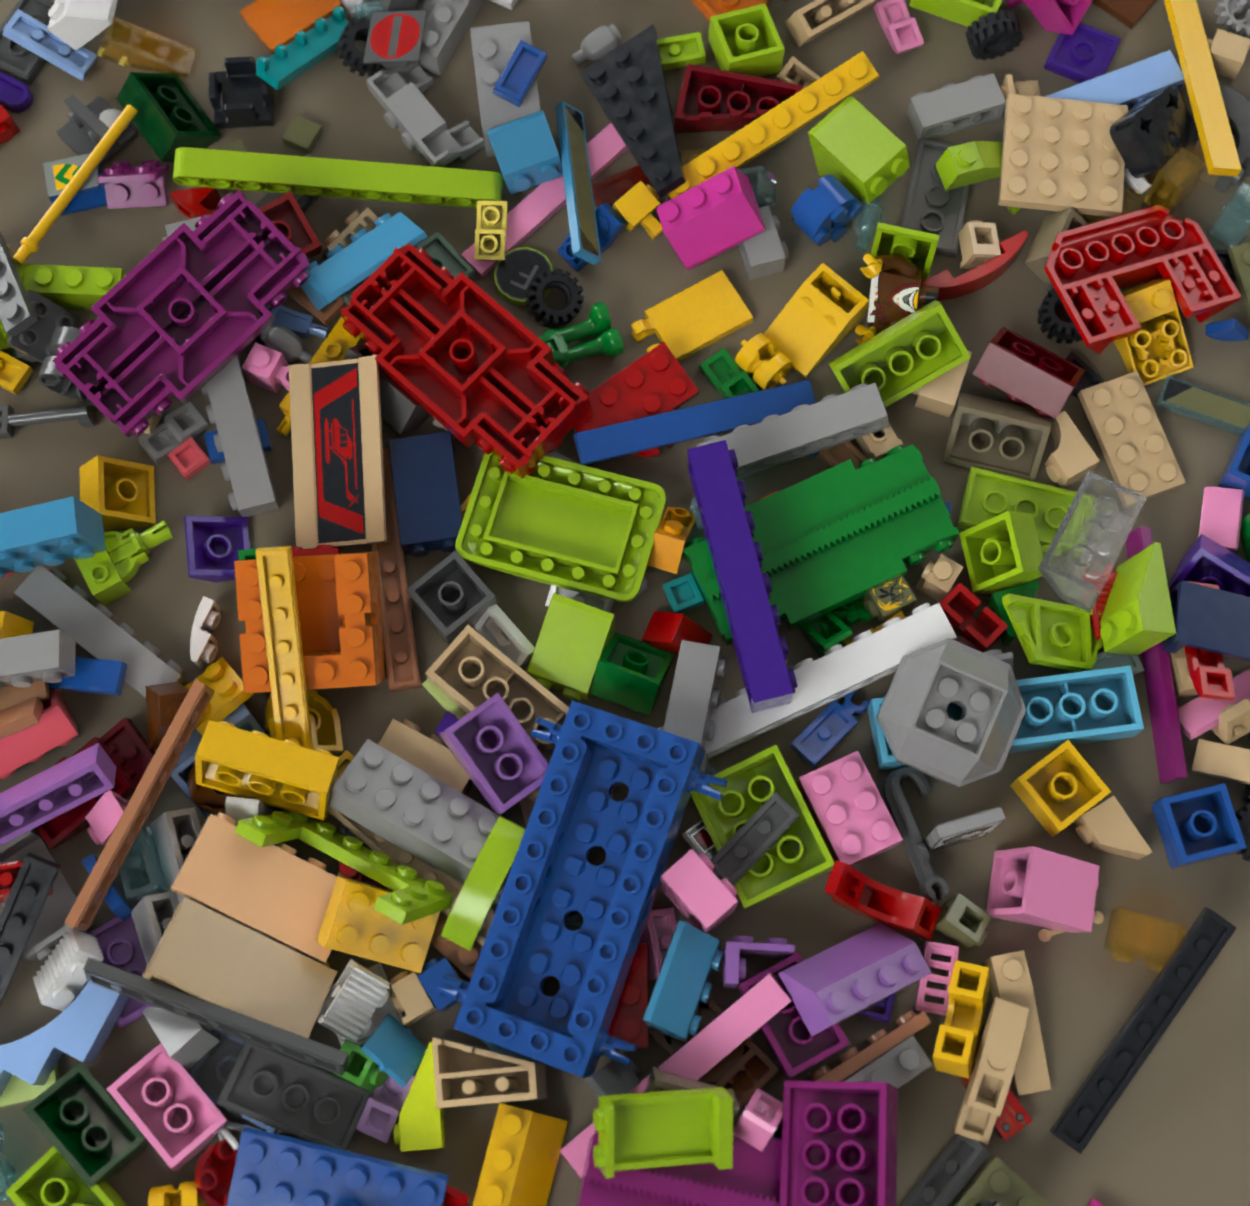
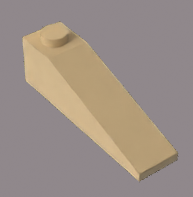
[984,950,1051,1096]

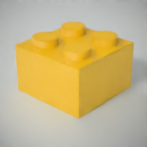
[1010,740,1111,838]

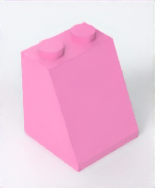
[986,846,1100,933]

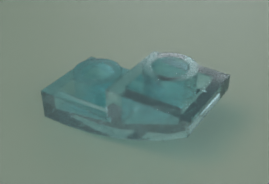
[1208,182,1250,247]

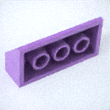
[779,923,932,1036]

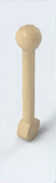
[1038,911,1105,942]

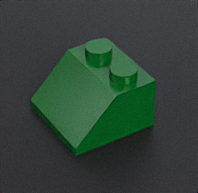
[589,632,675,715]

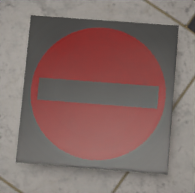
[363,10,428,69]

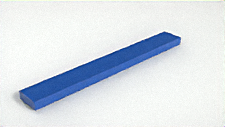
[573,380,816,465]

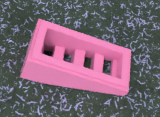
[915,941,959,1016]

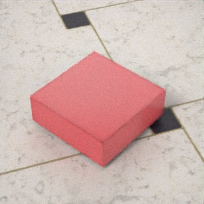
[167,437,211,480]

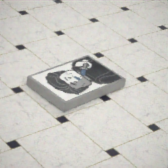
[924,807,1006,853]

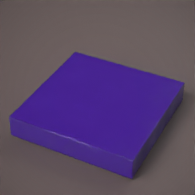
[1044,22,1121,83]

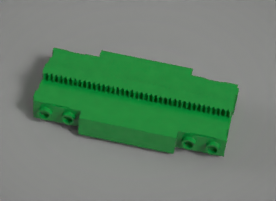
[683,444,960,646]

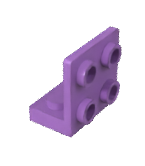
[722,936,795,989]

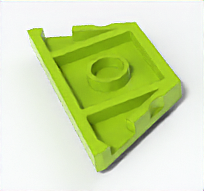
[1002,593,1103,672]

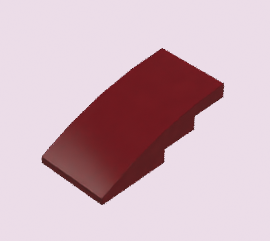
[36,717,155,849]

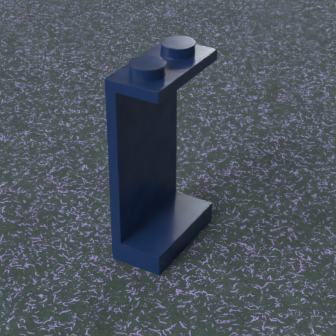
[389,431,462,557]
[1162,580,1250,661]

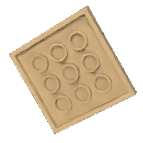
[998,93,1128,217]

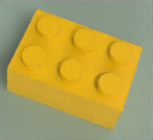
[316,876,440,973]

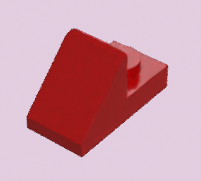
[170,187,221,219]

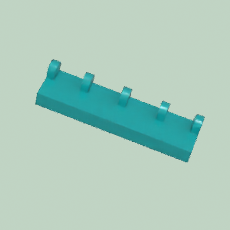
[256,6,351,90]

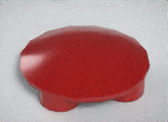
[195,1139,240,1206]

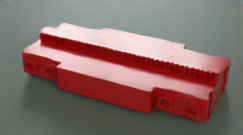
[340,243,591,479]

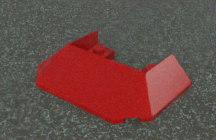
[1044,205,1241,355]

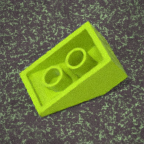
[865,222,940,282]
[1100,542,1176,656]

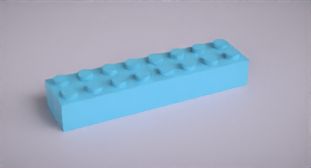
[867,665,1144,771]

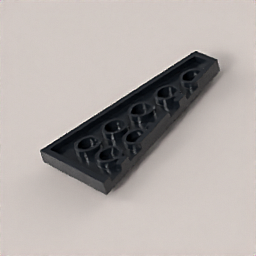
[579,24,686,199]

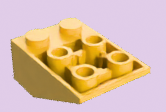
[764,263,869,378]
[1113,280,1194,386]

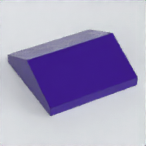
[184,516,250,583]

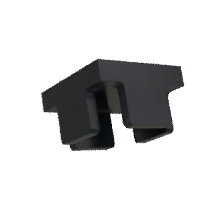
[209,56,274,129]

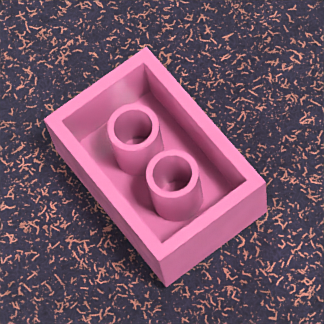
[797,751,903,867]
[661,849,738,935]

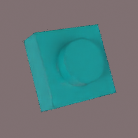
[662,573,704,614]

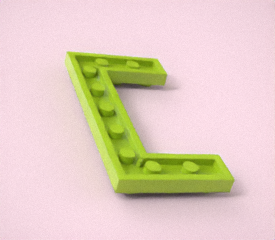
[235,810,455,925]

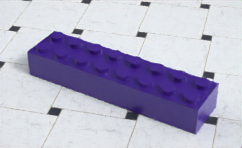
[687,440,798,713]

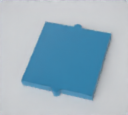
[361,1013,427,1088]

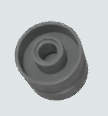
[38,326,92,403]

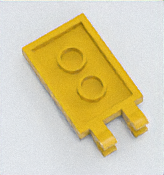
[631,270,753,362]

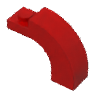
[824,860,942,940]

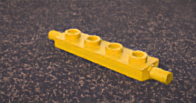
[275,316,365,437]

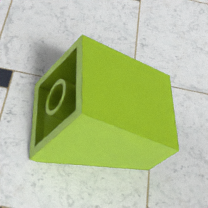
[808,95,910,204]
[527,593,616,702]

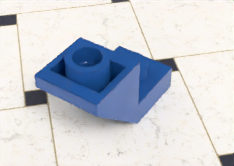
[557,203,627,271]

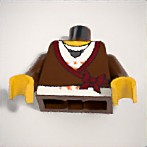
[855,253,939,345]

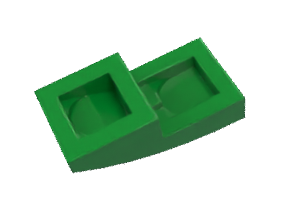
[698,348,760,399]

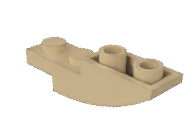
[953,996,1029,1144]

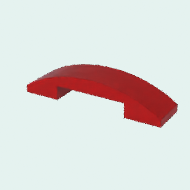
[921,230,1029,301]
[1185,581,1235,701]

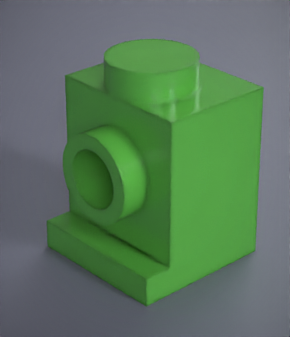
[330,1039,388,1093]

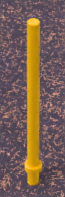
[12,104,138,266]

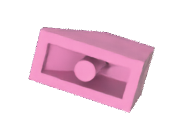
[85,790,145,846]

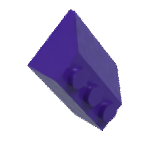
[1168,533,1250,597]

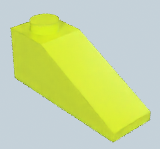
[394,1042,446,1152]

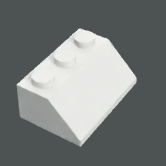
[47,0,118,51]

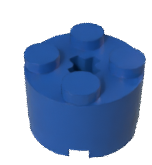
[791,174,863,246]

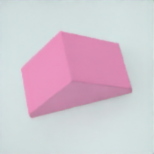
[733,1088,783,1152]

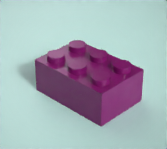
[737,952,850,1079]

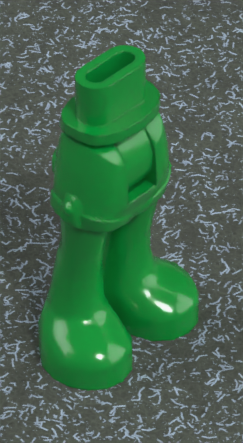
[538,302,624,368]

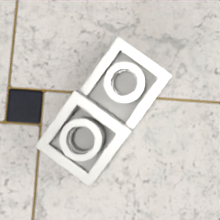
[190,596,222,670]

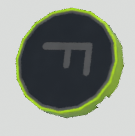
[494,247,553,306]

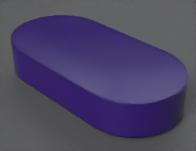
[0,71,33,113]

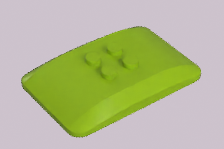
[455,452,666,602]

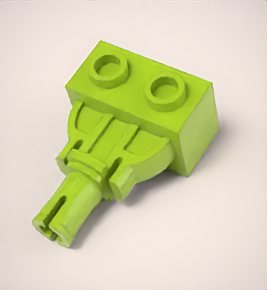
[74,520,174,606]

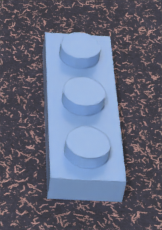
[3,9,98,81]

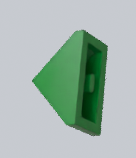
[987,580,1040,646]
[799,612,853,658]

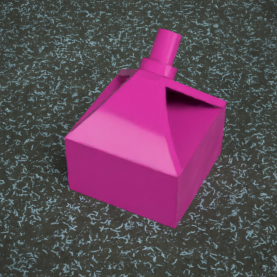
[1005,0,1093,35]

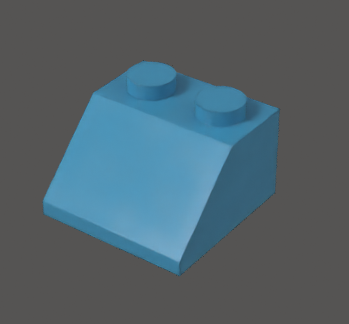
[487,110,563,195]

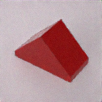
[642,611,712,655]

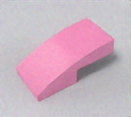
[873,0,925,55]

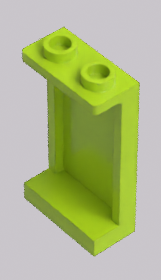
[593,1087,733,1179]

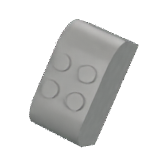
[470,21,540,157]

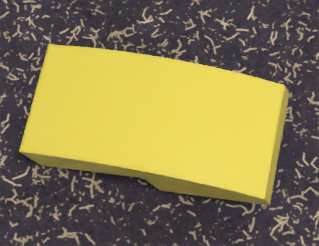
[474,200,508,261]

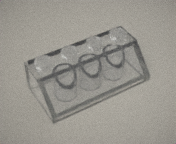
[1038,471,1147,613]

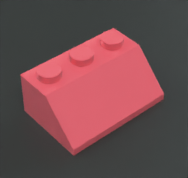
[0,689,78,779]

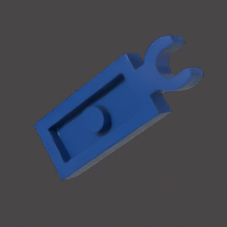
[790,690,869,769]

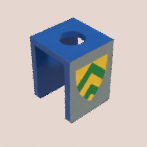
[43,153,107,216]

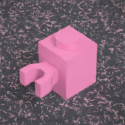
[241,342,290,394]

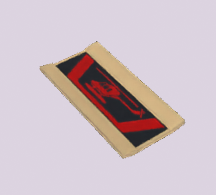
[289,355,387,550]

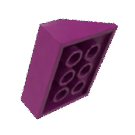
[780,1081,898,1206]

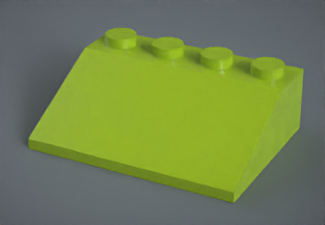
[691,745,835,909]

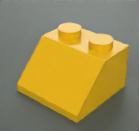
[79,455,156,530]

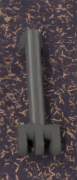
[0,404,95,439]

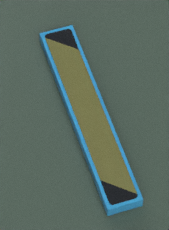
[555,101,601,265]

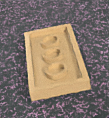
[1077,371,1186,506]

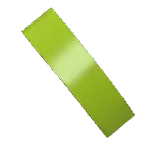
[441,816,526,951]

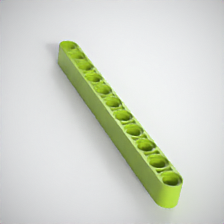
[173,147,503,208]

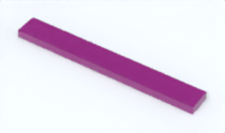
[1125,527,1188,784]

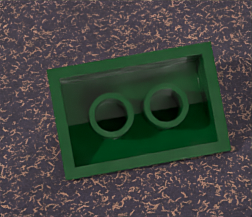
[116,72,222,162]
[23,1062,147,1189]

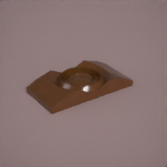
[649,997,780,1111]

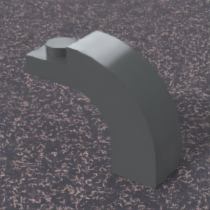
[1214,84,1250,193]

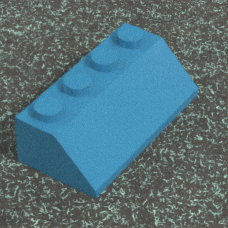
[300,212,428,312]

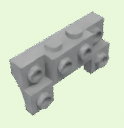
[366,62,485,167]

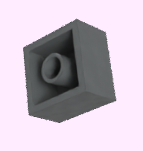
[406,550,498,645]

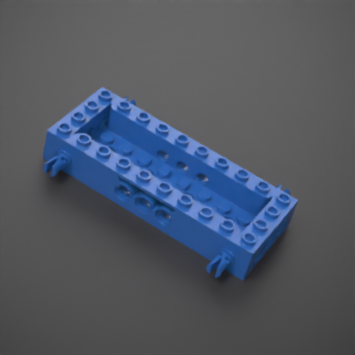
[437,701,728,1078]

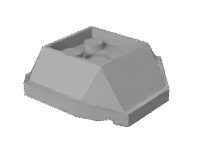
[876,638,1026,788]

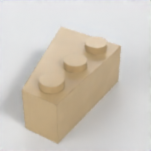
[432,1037,547,1108]

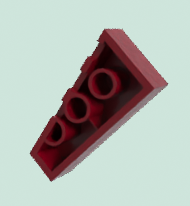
[674,64,803,133]

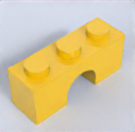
[933,960,991,1079]

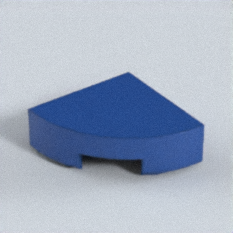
[1206,318,1248,341]

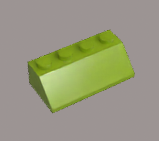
[828,300,971,408]

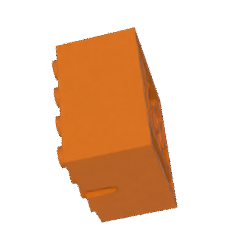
[234,552,386,693]

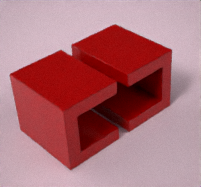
[940,583,1008,652]

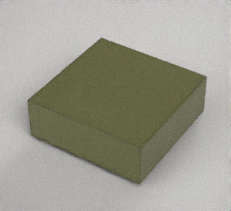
[282,115,323,154]

